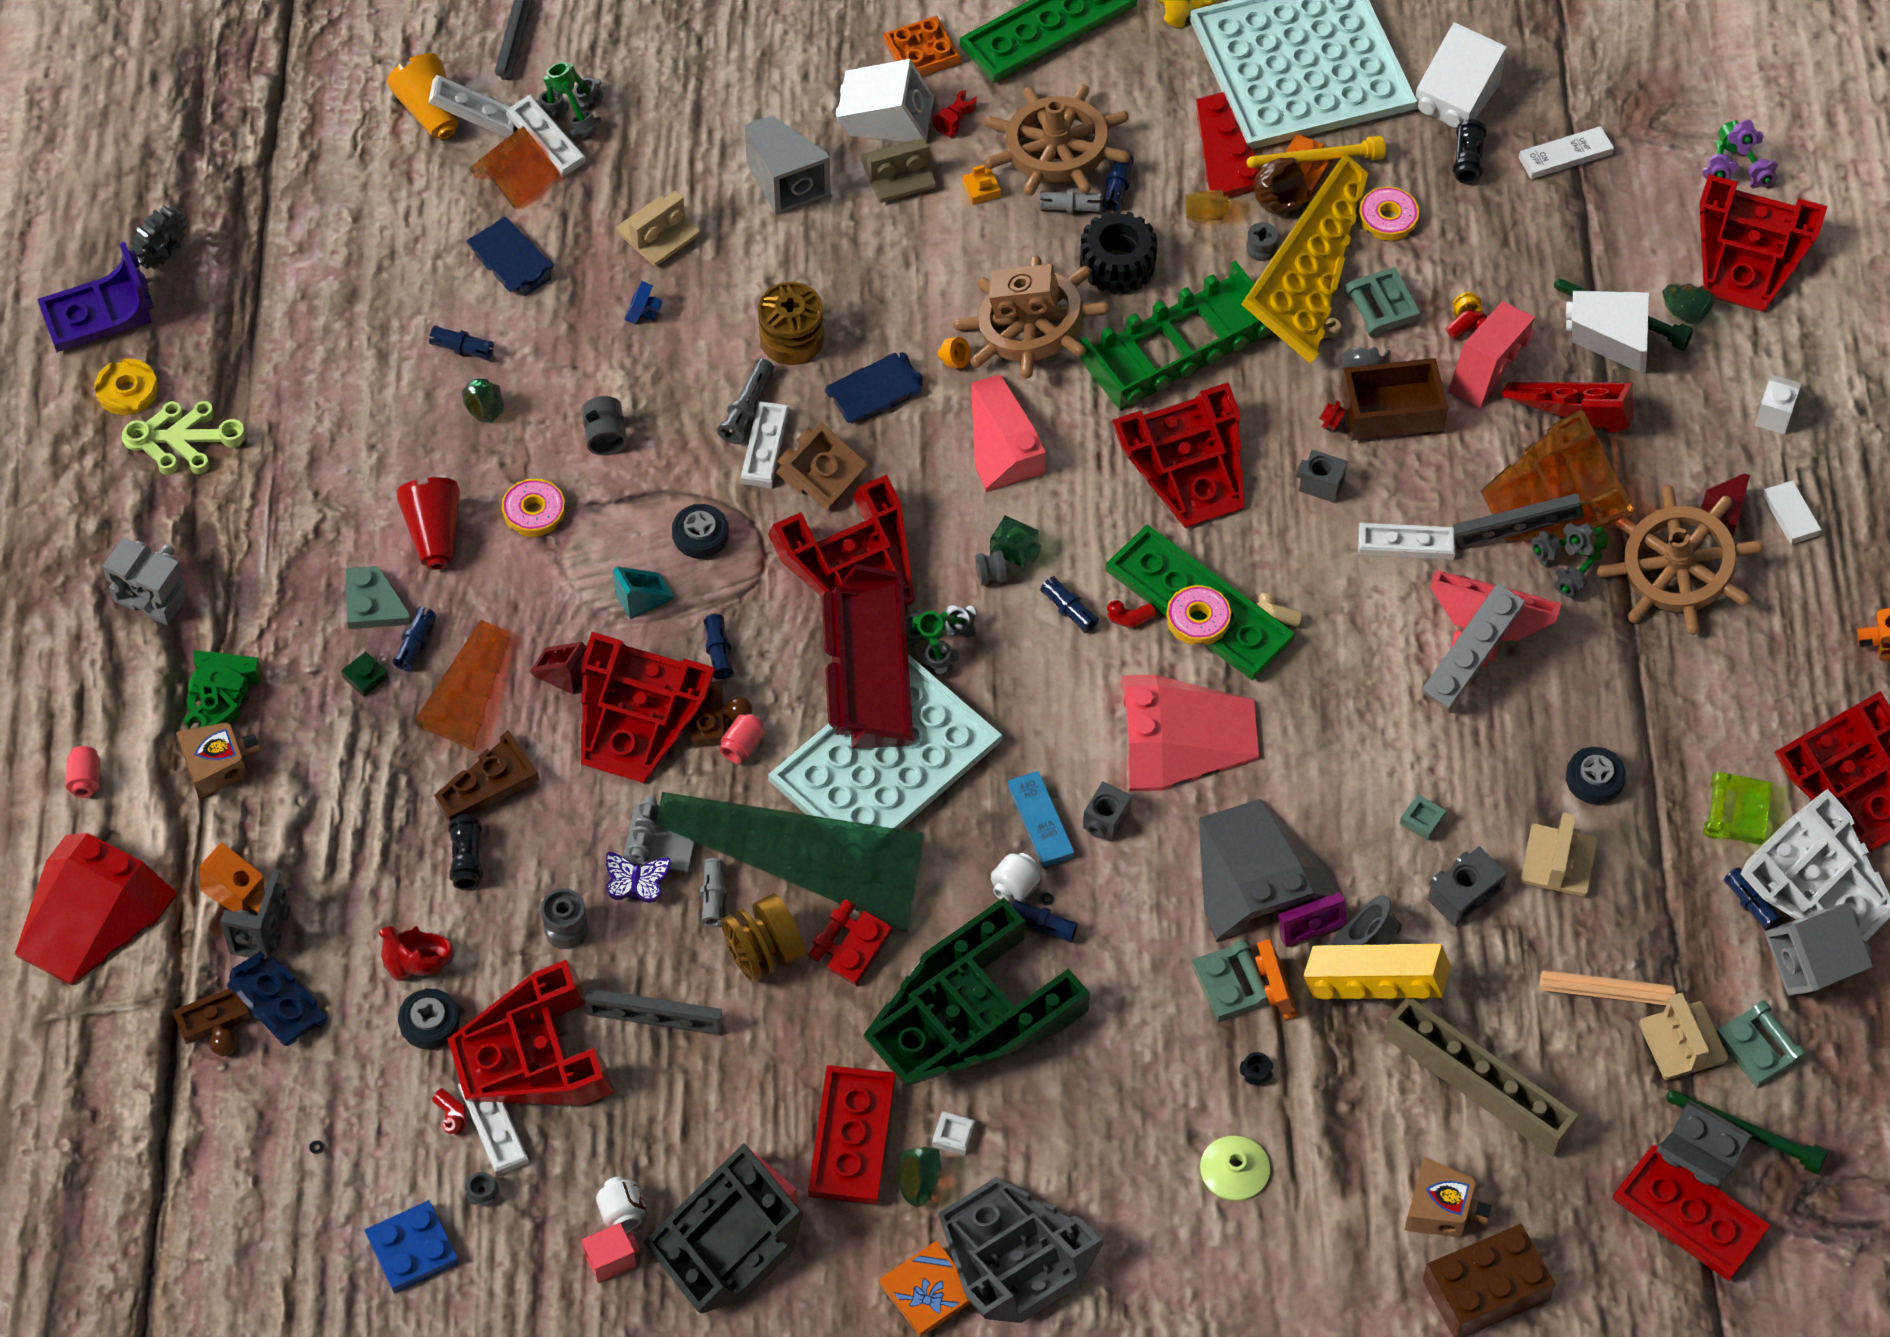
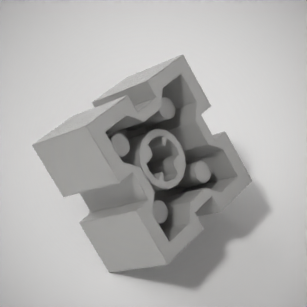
[102,537,188,625]

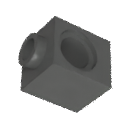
[1296,449,1348,503]
[1083,781,1132,842]

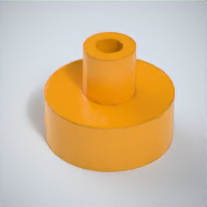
[938,337,971,369]

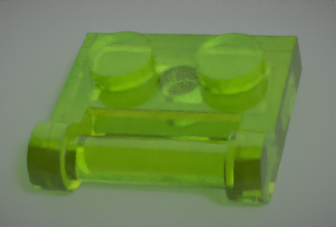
[1703,772,1773,845]

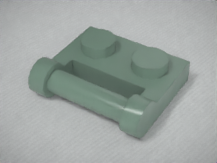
[1344,267,1421,338]
[1192,940,1270,1022]
[1716,1000,1808,1088]

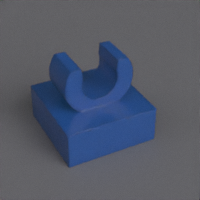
[624,281,663,324]

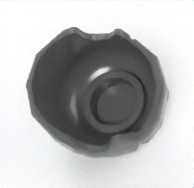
[1341,347,1391,368]

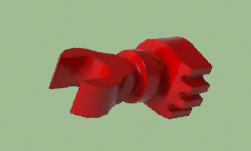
[932,90,977,138]

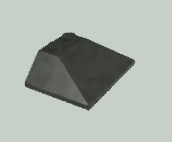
[643,1143,803,1314]

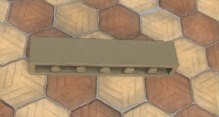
[1384,998,1579,1157]

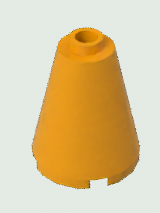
[387,53,458,139]

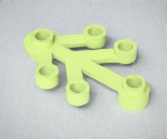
[122,401,245,475]

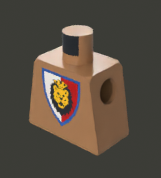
[176,723,261,799]
[1404,1157,1492,1237]

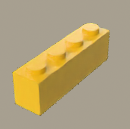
[1303,944,1451,1000]

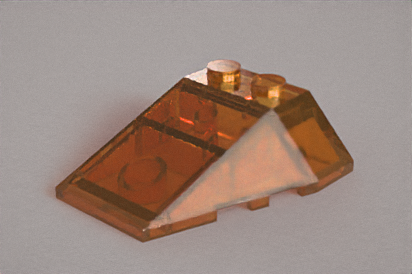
[1481,409,1636,543]

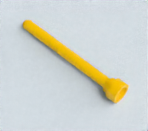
[1247,135,1386,168]

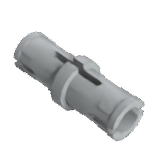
[1039,190,1101,214]
[700,858,727,927]

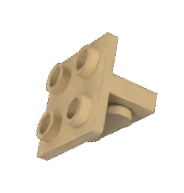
[616,190,700,266]
[1520,813,1597,897]
[1639,993,1728,1080]

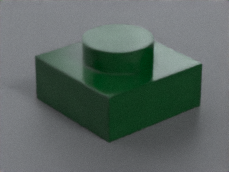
[341,651,388,697]

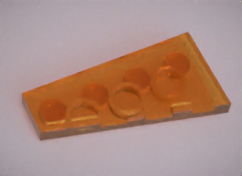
[415,620,510,751]

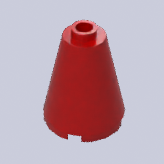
[396,477,460,570]

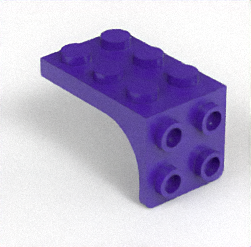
[37,241,154,353]

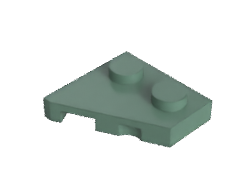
[346,566,411,629]

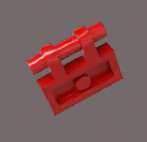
[808,899,893,987]

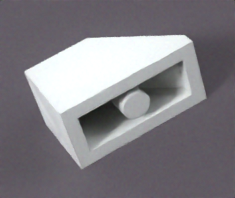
[1754,374,1801,435]

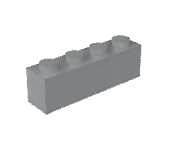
[1422,583,1525,712]

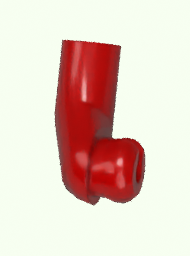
[1445,310,1487,340]
[1107,600,1156,628]
[432,1088,467,1136]

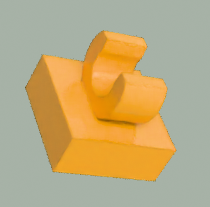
[962,165,1001,205]

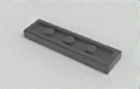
[1453,493,1584,549]
[584,988,723,1035]

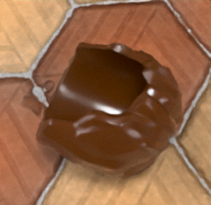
[1253,157,1309,215]

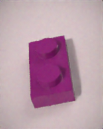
[1278,892,1347,947]

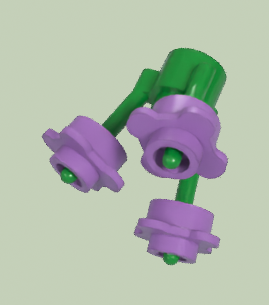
[1702,119,1778,189]

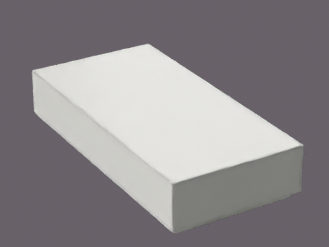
[1762,480,1821,545]

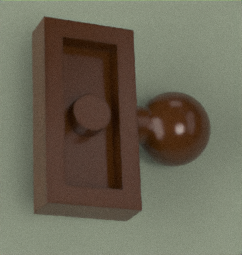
[690,681,753,748]
[172,988,251,1056]

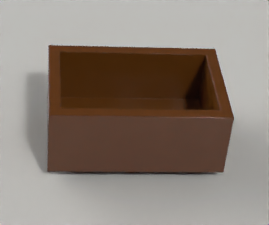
[1340,358,1448,441]
[1423,1223,1555,1337]

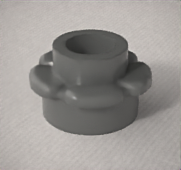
[465,1172,499,1206]

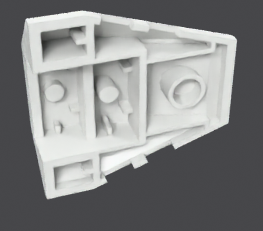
[1740,789,1890,941]

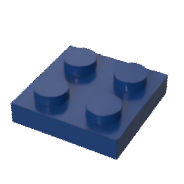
[364,1200,459,1294]

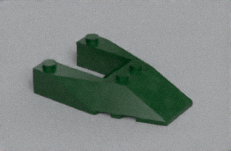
[863,897,1090,1087]

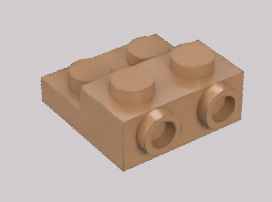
[776,422,868,510]

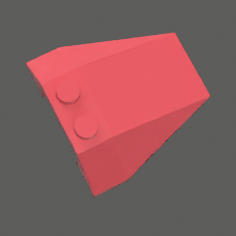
[1122,675,1259,792]

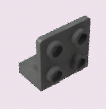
[220,870,291,959]
[1657,1100,1752,1187]

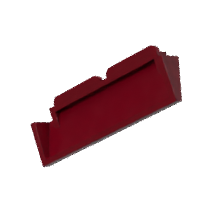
[821,564,914,749]

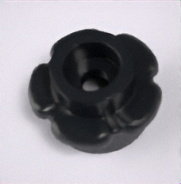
[1239,1052,1273,1085]

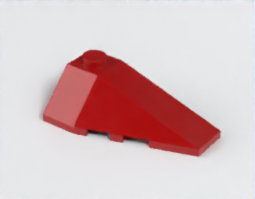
[1502,382,1634,432]

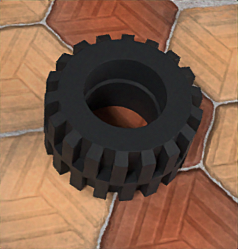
[1080,211,1158,294]

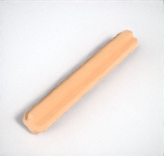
[1539,970,1676,1005]

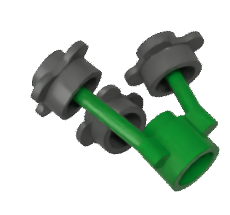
[536,62,604,138]
[1532,523,1608,601]
[906,604,977,675]

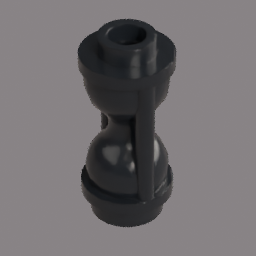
[1453,119,1487,184]
[448,814,483,890]

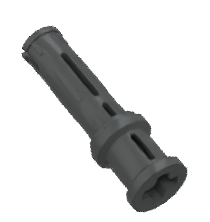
[717,358,774,444]

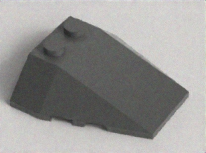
[1199,799,1338,942]
[938,1177,1103,1323]

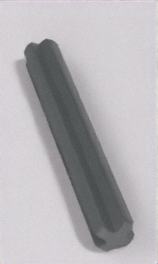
[495,0,532,80]

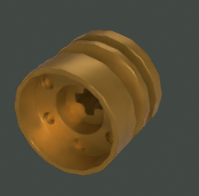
[758,281,824,365]
[721,893,805,982]

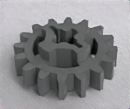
[130,206,188,269]

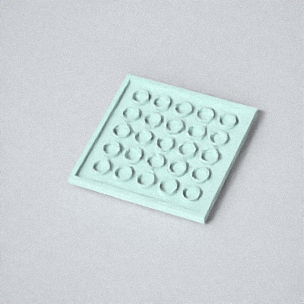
[1189,0,1417,149]

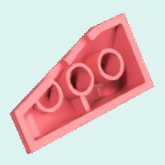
[971,374,1046,492]

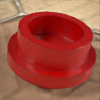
[1319,400,1346,431]

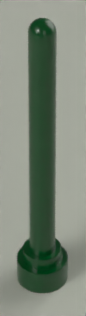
[1554,279,1694,351]
[1666,1090,1828,1175]

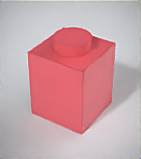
[581,1223,639,1283]

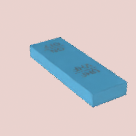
[1007,771,1074,868]

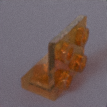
[469,126,560,208]

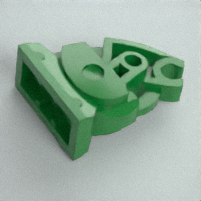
[183,650,263,729]

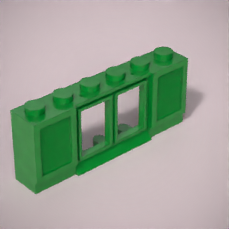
[1079,260,1272,411]

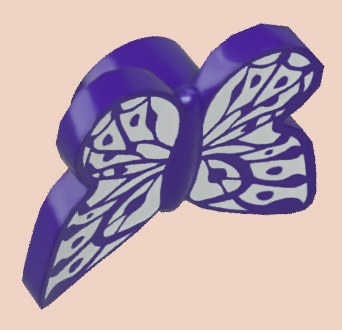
[606,852,671,903]

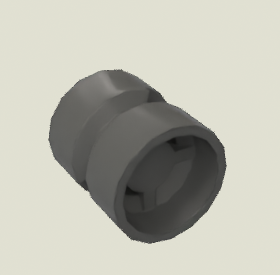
[581,396,627,455]
[541,888,588,949]

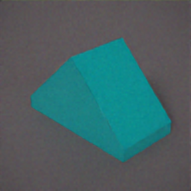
[613,566,674,619]

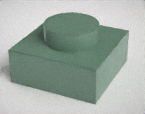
[1400,794,1447,840]

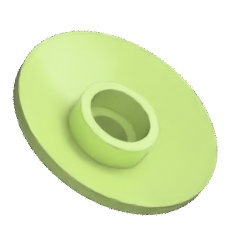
[1200,1136,1270,1201]

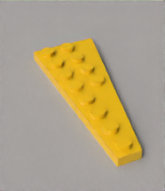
[1241,154,1369,363]

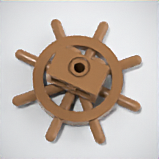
[953,256,1110,379]

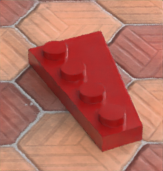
[1196,92,1261,203]

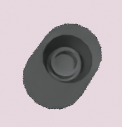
[1330,895,1402,945]

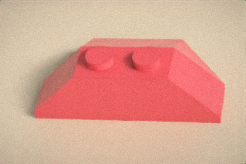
[1430,570,1562,642]

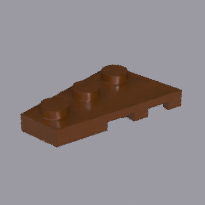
[434,730,539,822]

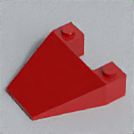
[768,474,915,606]
[447,960,614,1106]

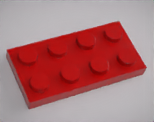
[808,1065,895,1205]
[1612,1144,1771,1282]

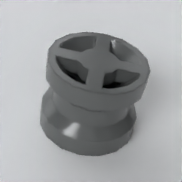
[1246,222,1278,261]
[975,550,1007,586]

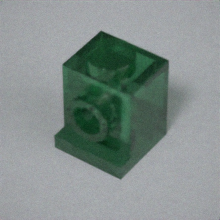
[990,515,1041,568]

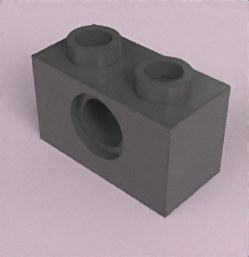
[1427,846,1507,927]

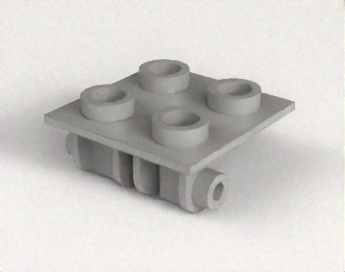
[623,796,701,873]

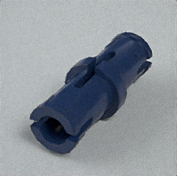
[1102,154,1134,211]
[429,325,494,361]
[1040,576,1099,633]
[393,607,437,671]
[703,614,734,679]
[1724,867,1782,931]
[1012,899,1078,943]

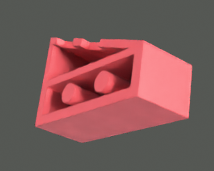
[1448,301,1535,408]

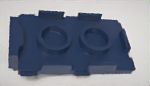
[466,217,554,296]
[825,352,923,424]
[227,951,327,1046]

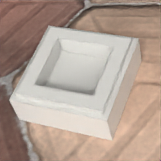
[932,1111,975,1156]

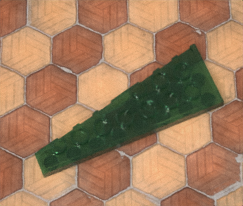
[656,792,925,932]

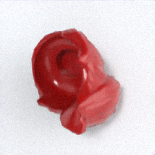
[379,926,455,981]

